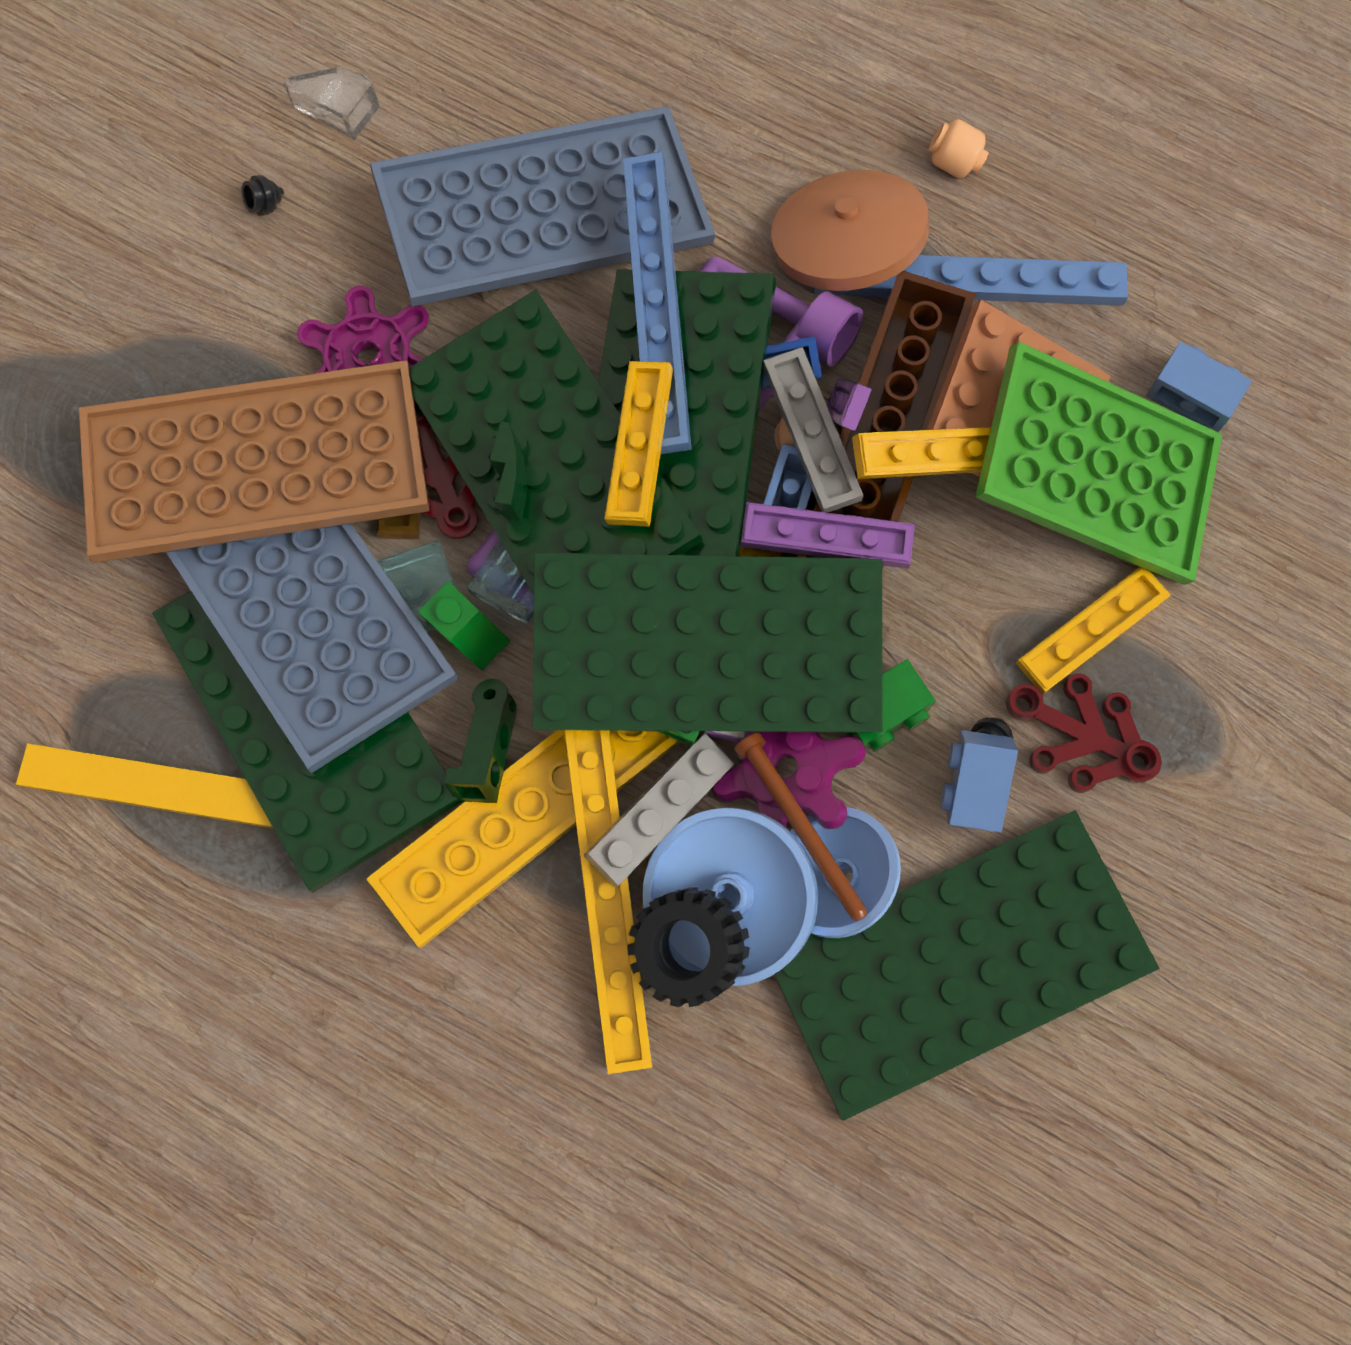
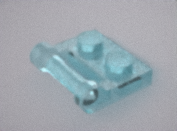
[466,539,534,624]

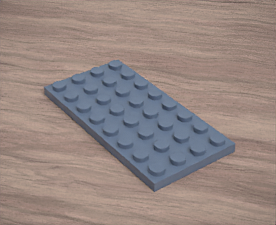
[370,106,715,307]
[166,524,458,773]

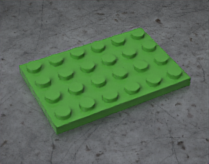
[975,341,1222,585]

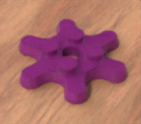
[297,286,429,374]
[711,732,866,829]

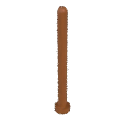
[734,732,867,922]

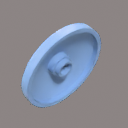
[642,807,818,986]

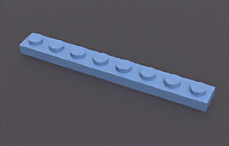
[623,152,692,454]
[814,255,1128,305]

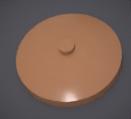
[771,170,929,291]

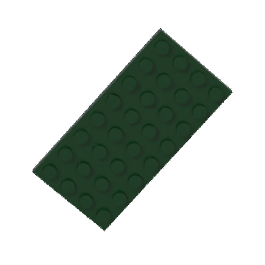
[598,269,776,556]
[400,289,703,594]
[532,553,883,733]
[152,591,460,893]
[774,810,1160,1121]

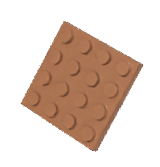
[926,300,1111,477]

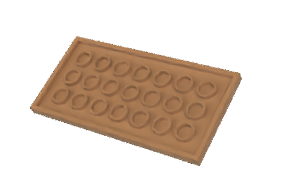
[79,360,430,563]

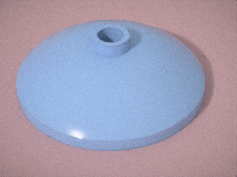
[790,807,901,938]

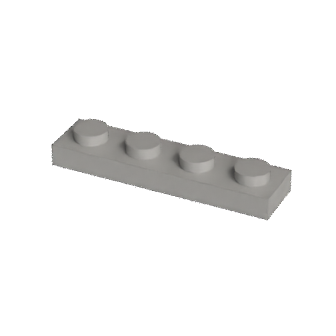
[763,347,863,513]
[584,733,734,887]

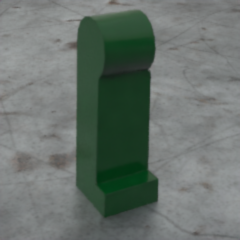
[444,678,517,803]

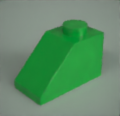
[418,581,511,671]

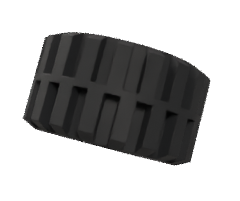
[627,887,750,1007]

